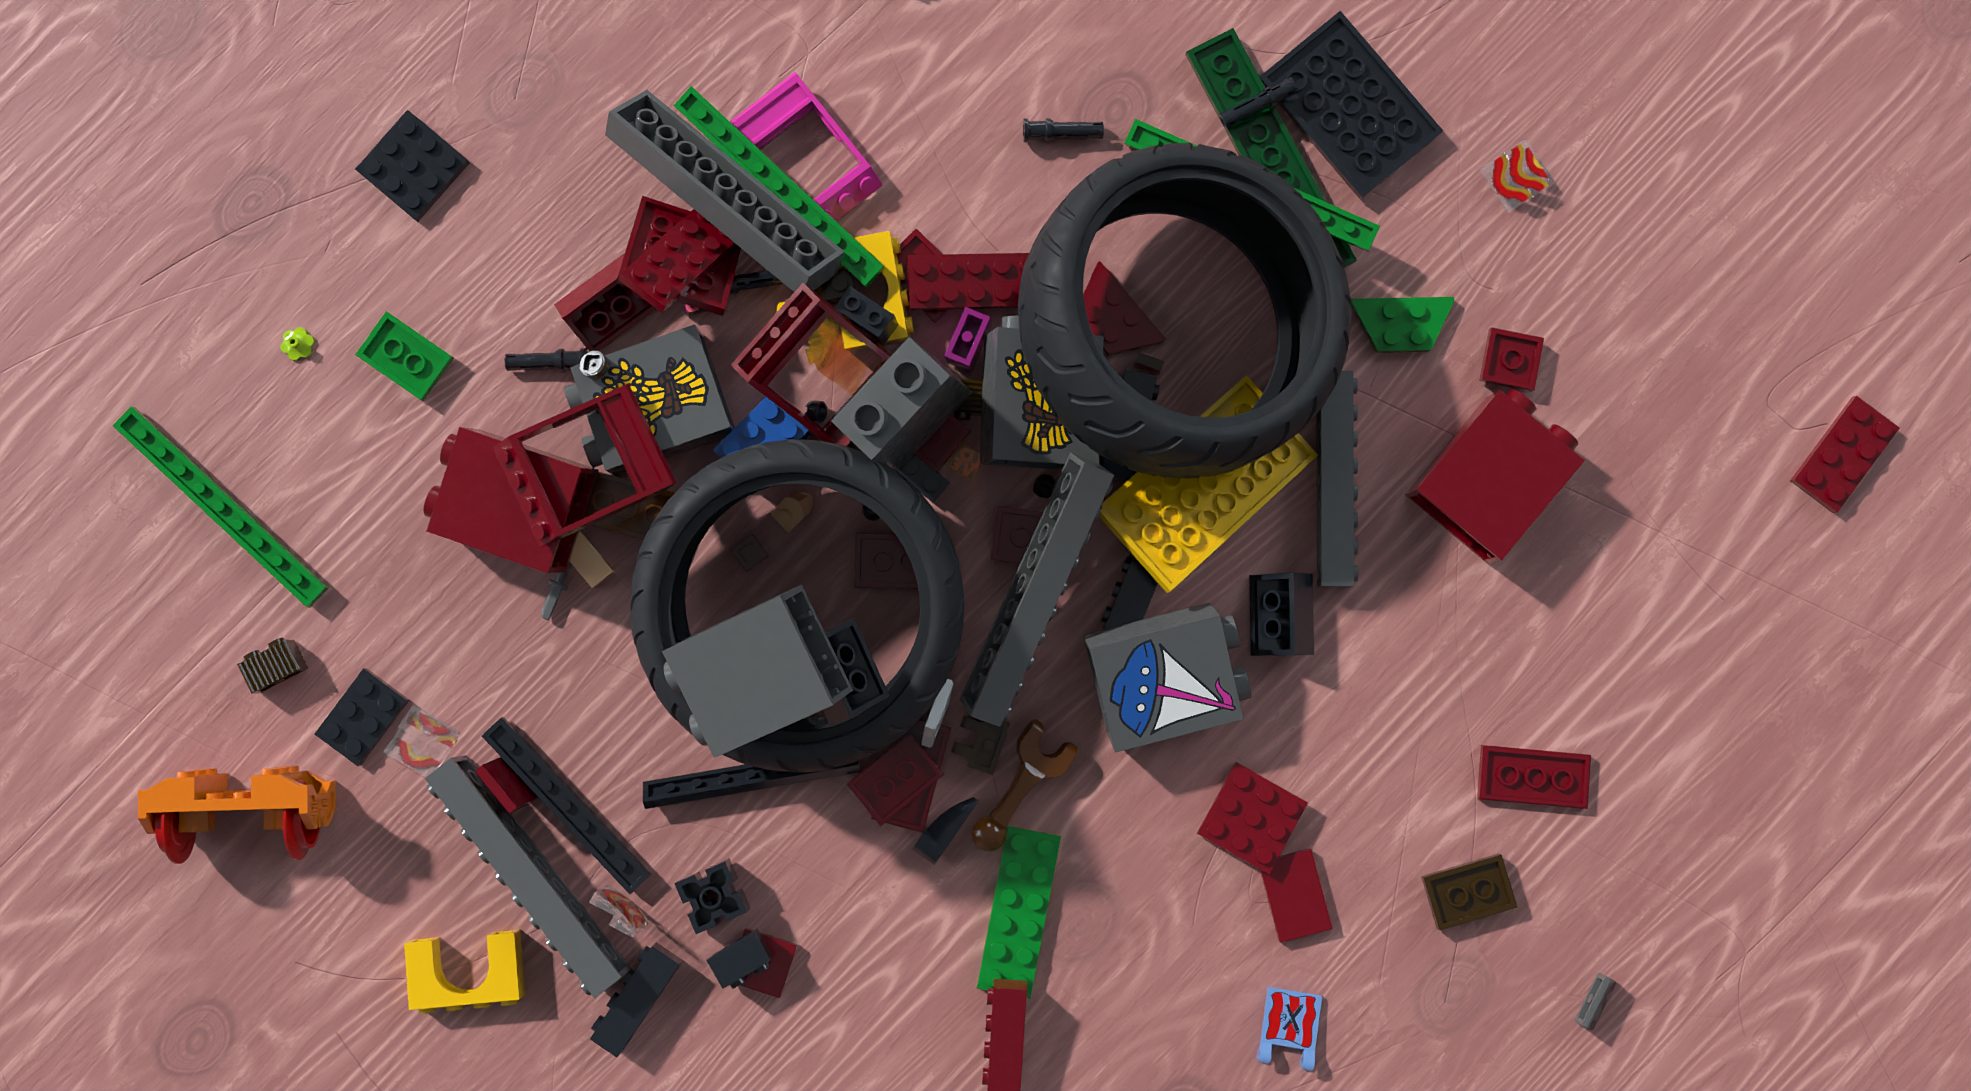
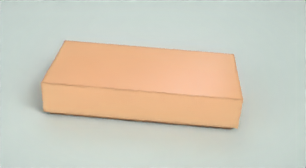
[570,531,615,589]

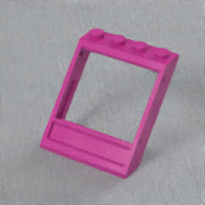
[730,72,883,221]

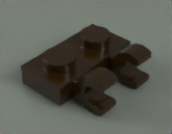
[951,716,1010,775]

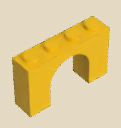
[838,231,914,351]
[404,929,526,1014]

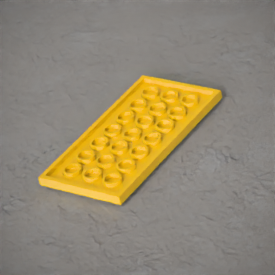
[1099,375,1318,593]

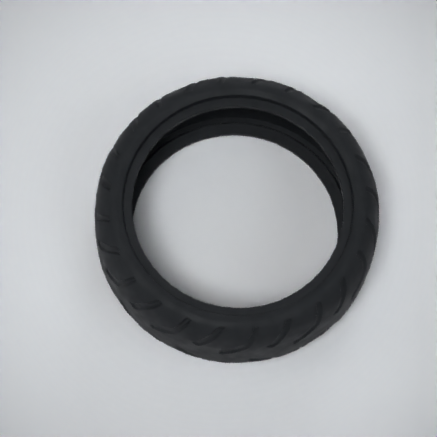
[1018,143,1352,479]
[630,440,964,772]

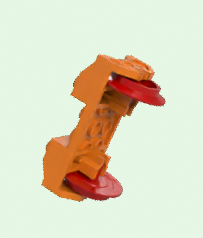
[138,766,336,864]

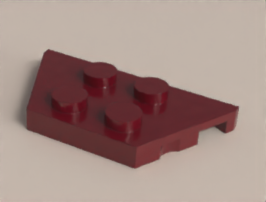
[1084,261,1166,356]

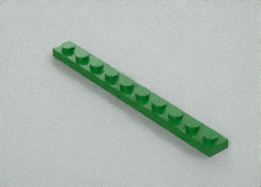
[673,86,885,287]
[1124,119,1380,252]
[112,406,329,608]

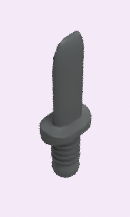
[541,562,572,621]

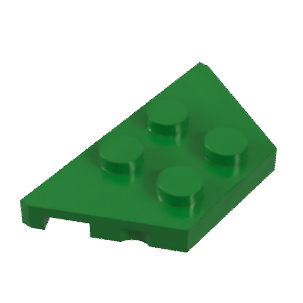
[1351,297,1454,353]

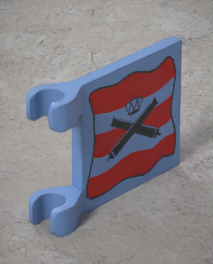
[1257,987,1322,1071]

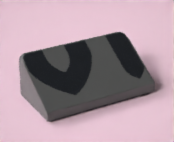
[1575,973,1616,1030]

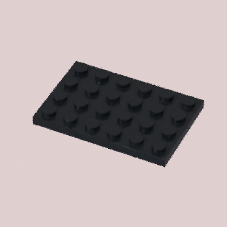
[1259,11,1443,200]

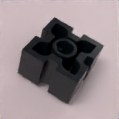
[674,858,751,934]

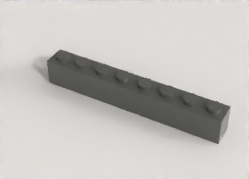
[1316,371,1358,588]

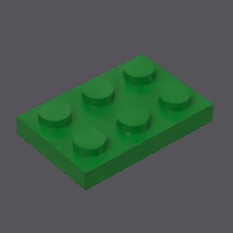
[355,311,454,401]

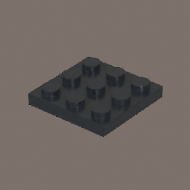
[355,109,470,222]

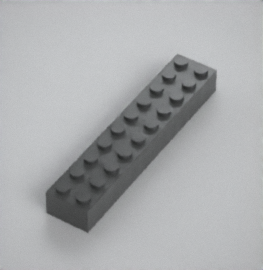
[605,90,844,292]
[960,452,1114,727]
[424,755,632,998]

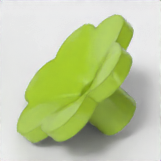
[280,327,315,361]

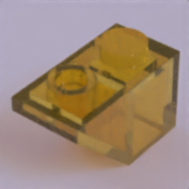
[805,316,840,370]

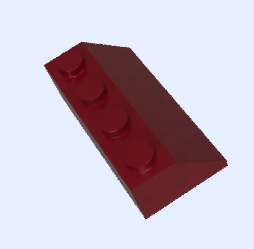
[554,253,656,352]

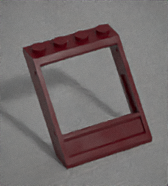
[731,283,892,447]
[493,384,676,548]

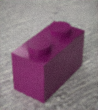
[944,307,993,373]

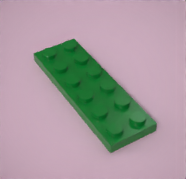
[977,825,1061,999]

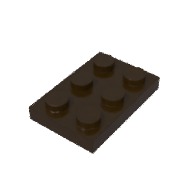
[1421,853,1518,930]

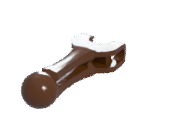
[972,719,1077,852]

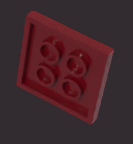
[1196,762,1308,875]

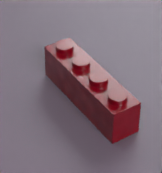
[982,979,1027,1091]

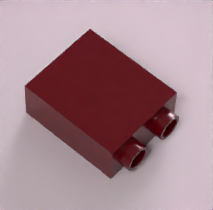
[1405,389,1585,564]
[423,427,599,573]

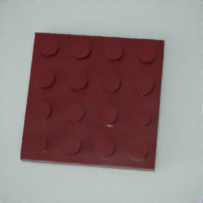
[616,195,741,316]

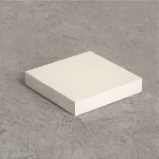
[921,679,954,748]

